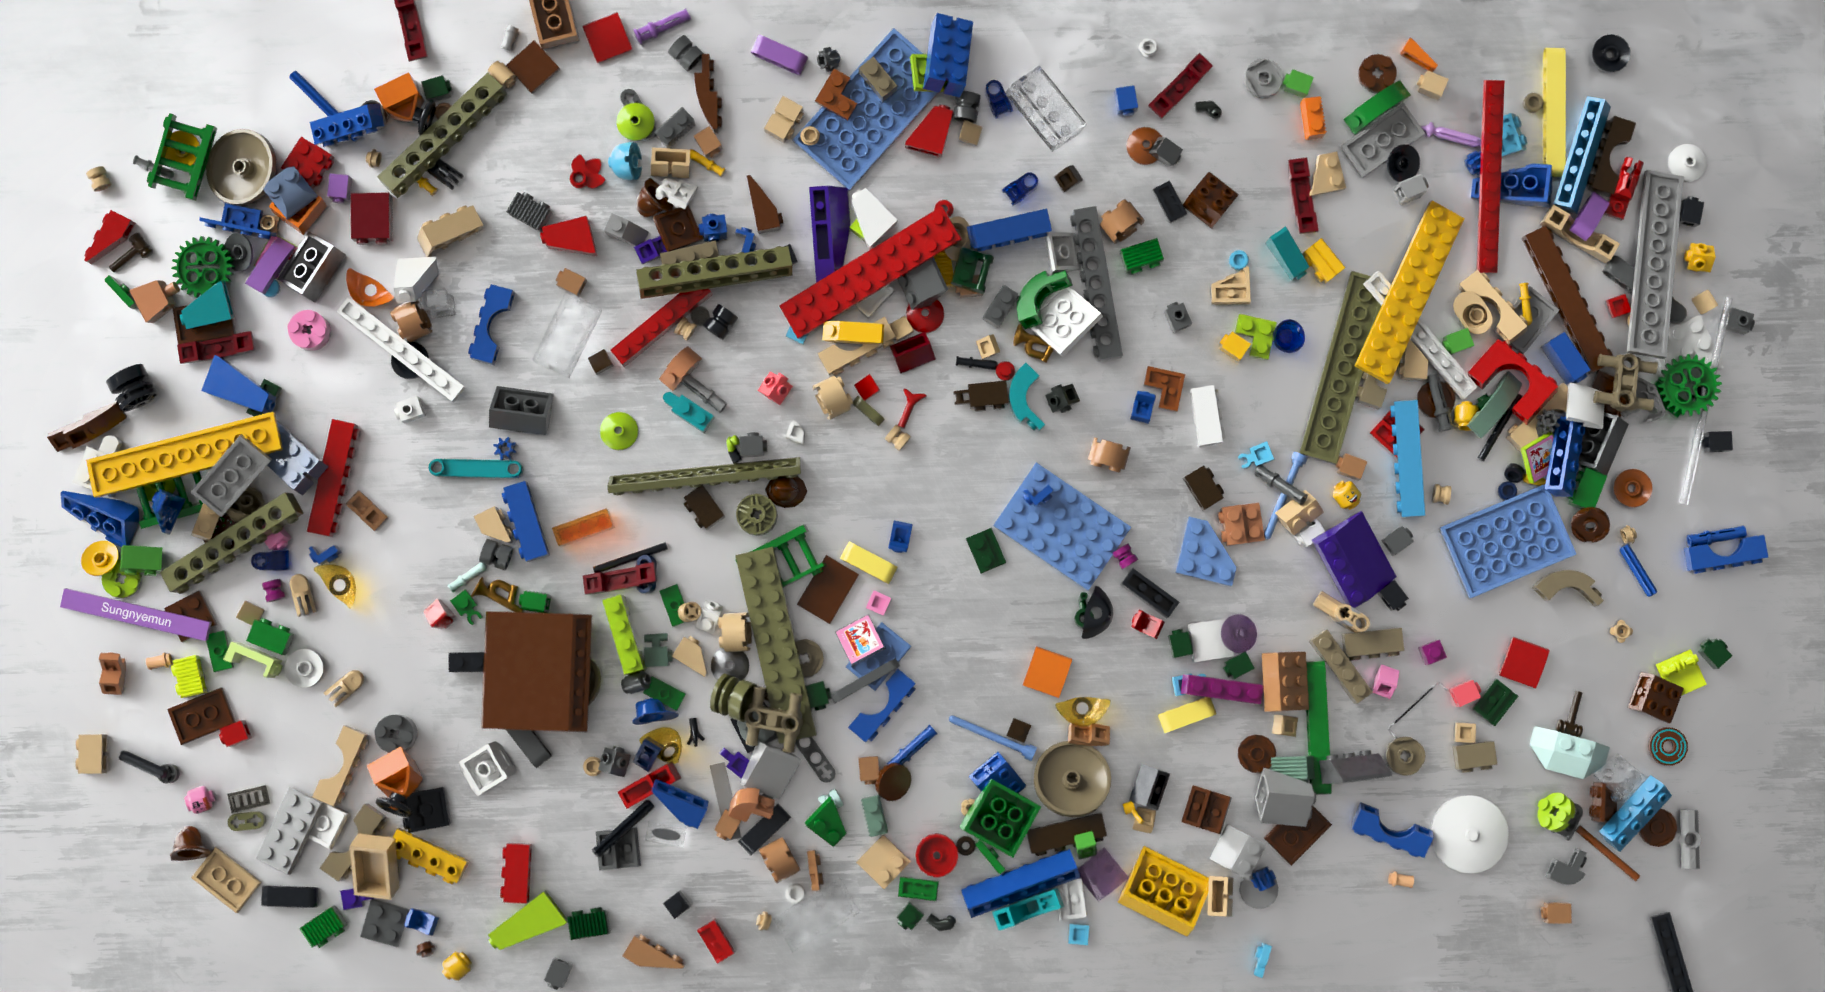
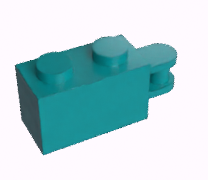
[663,392,715,434]

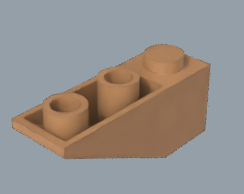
[623,934,686,969]

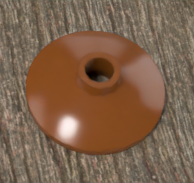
[1126,127,1162,165]
[1614,469,1652,507]

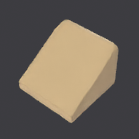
[959,120,982,146]
[1692,290,1718,315]
[889,316,914,342]
[236,601,265,625]
[1272,715,1298,737]
[1132,806,1156,833]

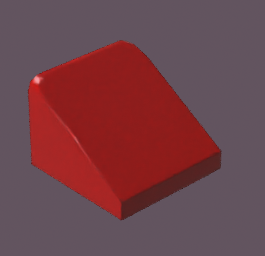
[854,374,880,401]

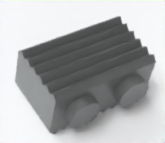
[654,107,695,148]
[506,192,552,232]
[983,285,1019,328]

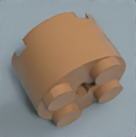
[1100,199,1145,244]
[390,299,433,342]
[1088,437,1131,473]
[759,837,800,884]

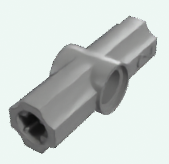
[1679,810,1701,869]

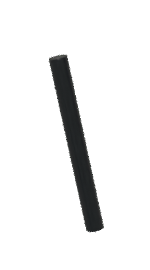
[1477,393,1523,462]
[593,542,668,573]

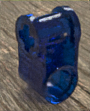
[985,80,1013,119]
[1002,172,1038,206]
[251,550,290,571]

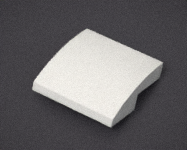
[1566,383,1604,429]
[1187,618,1234,663]

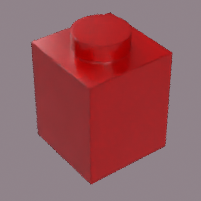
[219,720,252,747]

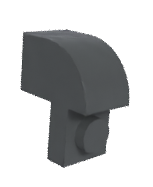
[1545,848,1587,885]

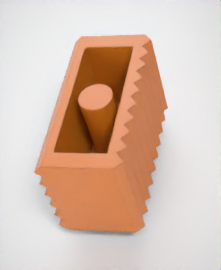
[1300,96,1327,140]

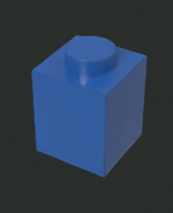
[1114,85,1138,116]

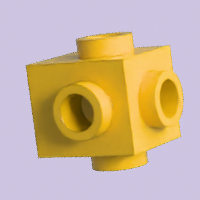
[1684,243,1716,272]

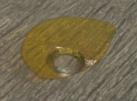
[314,564,356,609]
[1055,697,1110,727]
[639,727,682,764]

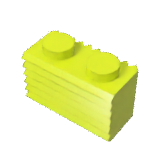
[171,655,208,698]

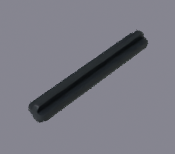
[592,800,654,857]

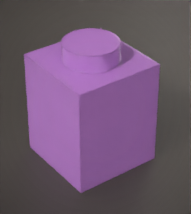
[327,174,352,204]

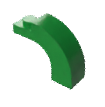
[1344,80,1411,135]
[1017,271,1073,330]

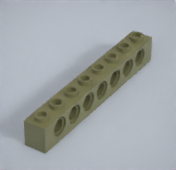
[377,72,507,198]
[636,246,792,299]
[160,492,304,594]

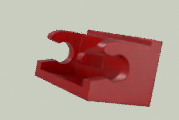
[697,919,735,963]

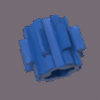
[1464,151,1481,175]
[493,437,517,460]
[1251,867,1276,891]

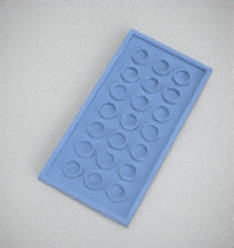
[793,28,938,191]

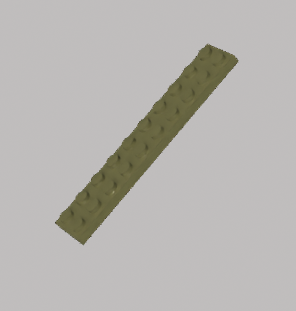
[1299,271,1389,464]
[607,457,801,495]
[735,546,817,744]

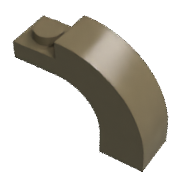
[1532,570,1604,607]

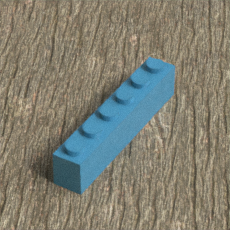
[1553,96,1611,214]
[1390,400,1425,517]

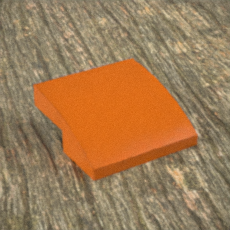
[1023,646,1072,698]

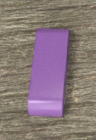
[751,35,808,75]
[1569,192,1610,241]

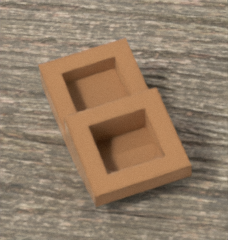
[345,490,387,531]
[1068,723,1110,746]

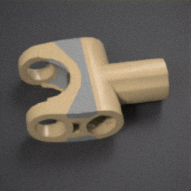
[1313,591,1370,633]

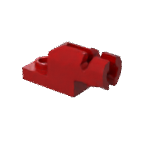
[1604,157,1644,220]

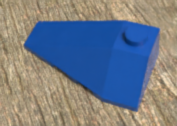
[1471,164,1552,207]

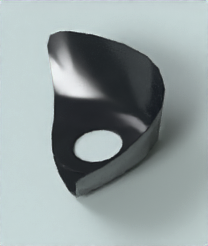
[1082,586,1113,639]

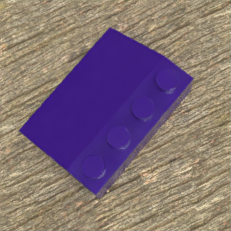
[1312,511,1397,608]

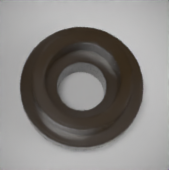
[956,836,976,856]

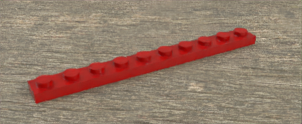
[1477,80,1505,273]

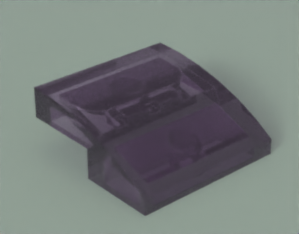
[1078,848,1129,902]

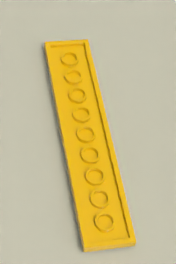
[1355,200,1465,384]
[86,412,283,498]

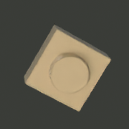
[976,334,1000,359]
[1454,723,1476,743]

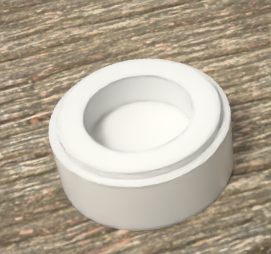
[786,884,805,904]

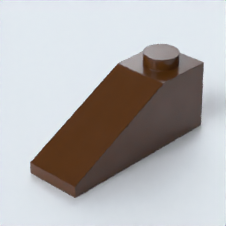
[747,175,784,234]

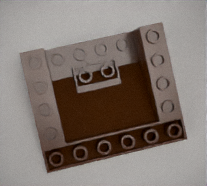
[481,611,592,732]

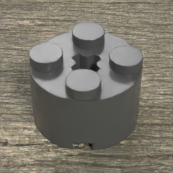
[374,715,417,753]

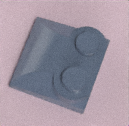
[263,166,318,220]

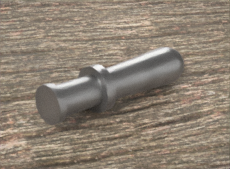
[133,155,174,179]

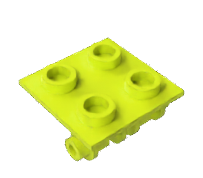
[1656,649,1707,696]

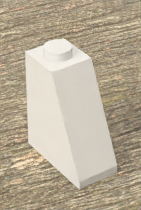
[852,188,898,250]
[394,257,439,303]

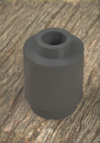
[621,671,651,694]

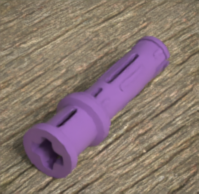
[633,8,691,45]

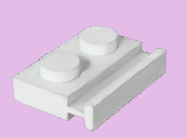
[1054,878,1087,920]

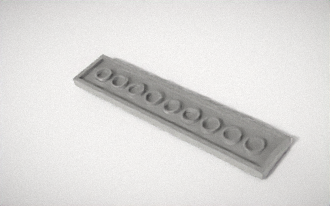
[1627,170,1684,359]

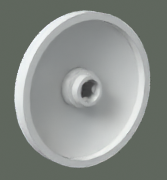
[1430,795,1509,873]

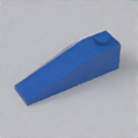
[152,489,186,534]
[60,491,139,547]

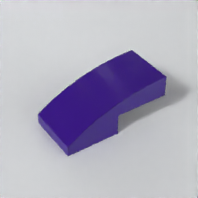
[634,236,667,265]

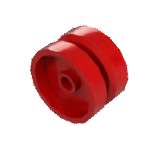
[915,833,958,877]

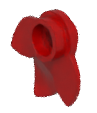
[570,154,605,188]

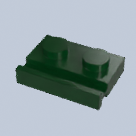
[966,528,1006,574]
[1472,679,1518,726]

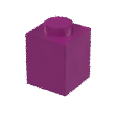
[1418,640,1447,665]

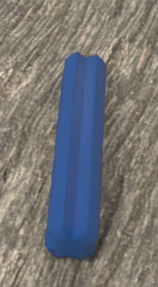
[1620,544,1657,597]

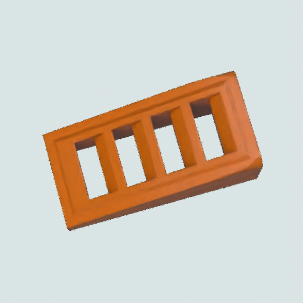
[1400,37,1438,72]

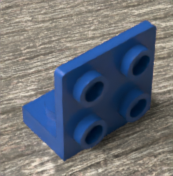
[969,752,1026,793]

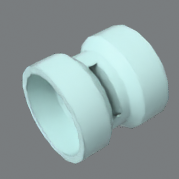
[818,789,844,808]

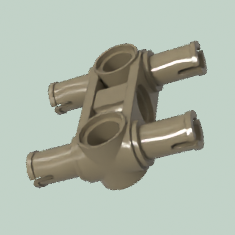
[1593,353,1658,412]
[745,686,804,753]

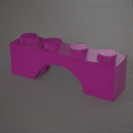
[1181,675,1263,704]

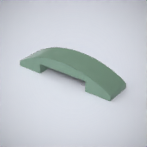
[1467,371,1522,438]

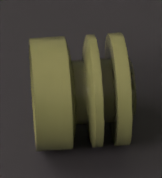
[736,494,778,536]
[710,673,757,722]

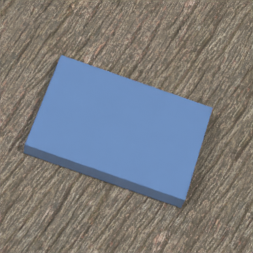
[846,622,912,691]

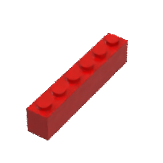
[610,289,713,367]
[307,419,360,537]

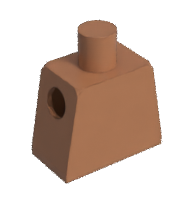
[129,280,180,323]

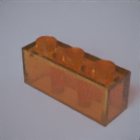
[552,508,615,547]

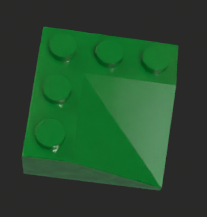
[959,779,1041,858]

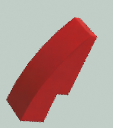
[618,762,681,809]

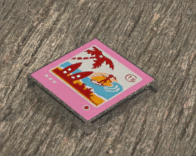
[835,614,886,666]

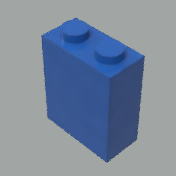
[1541,332,1591,385]

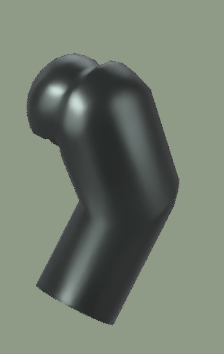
[1195,101,1222,119]
[926,914,956,931]

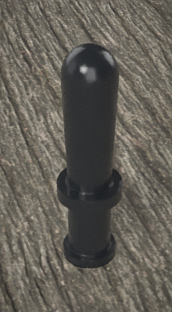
[956,356,998,370]

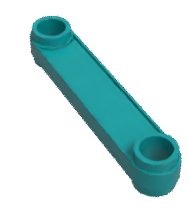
[428,459,523,478]

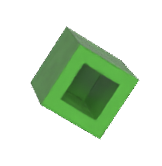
[1282,69,1314,98]
[1442,328,1475,355]

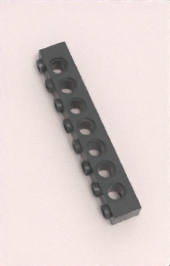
[1070,206,1123,362]

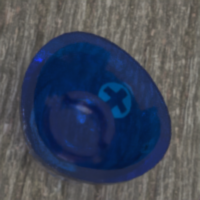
[1273,319,1305,353]

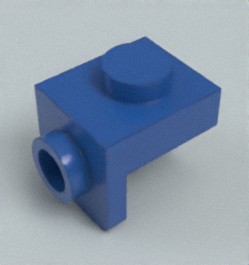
[735,227,757,253]
[1130,391,1156,424]
[1023,485,1054,507]
[888,520,913,553]
[309,545,342,565]
[404,908,439,936]

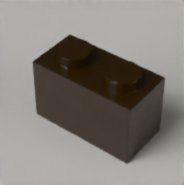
[1183,465,1224,511]
[683,484,725,530]

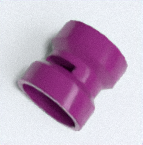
[1112,543,1138,569]
[262,579,285,602]

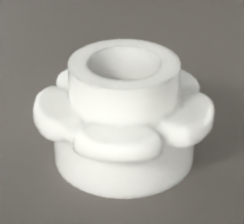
[1139,38,1157,57]

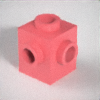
[758,371,793,405]

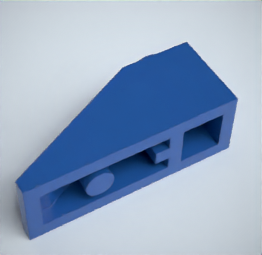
[651,779,709,829]

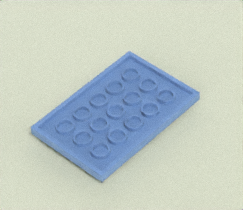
[993,462,1131,590]
[1439,484,1576,599]

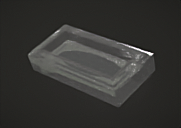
[645,821,687,848]

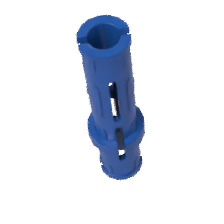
[1686,526,1747,547]
[887,724,938,765]

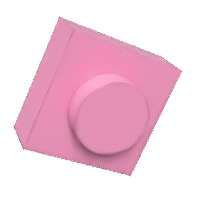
[866,590,891,616]

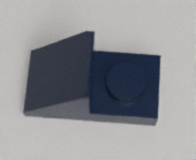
[632,736,664,772]

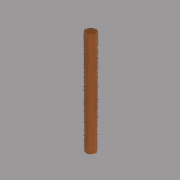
[1575,825,1640,881]

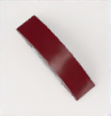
[394,0,427,62]
[1148,53,1213,119]
[1288,158,1319,234]
[177,331,255,364]
[583,562,657,595]

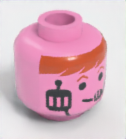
[184,786,215,814]

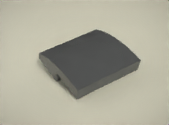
[595,827,641,870]

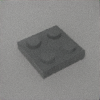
[360,899,409,947]

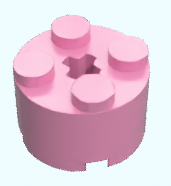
[288,310,331,351]

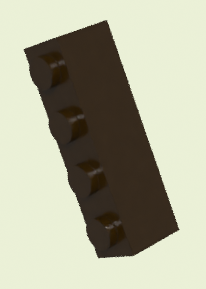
[1026,812,1107,856]

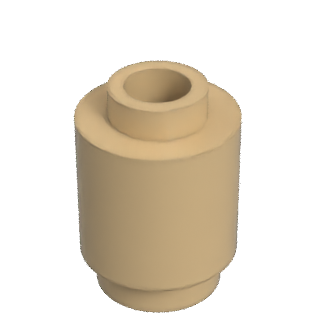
[488,61,516,89]

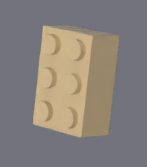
[349,834,399,900]

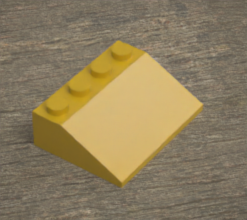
[1118,846,1209,937]

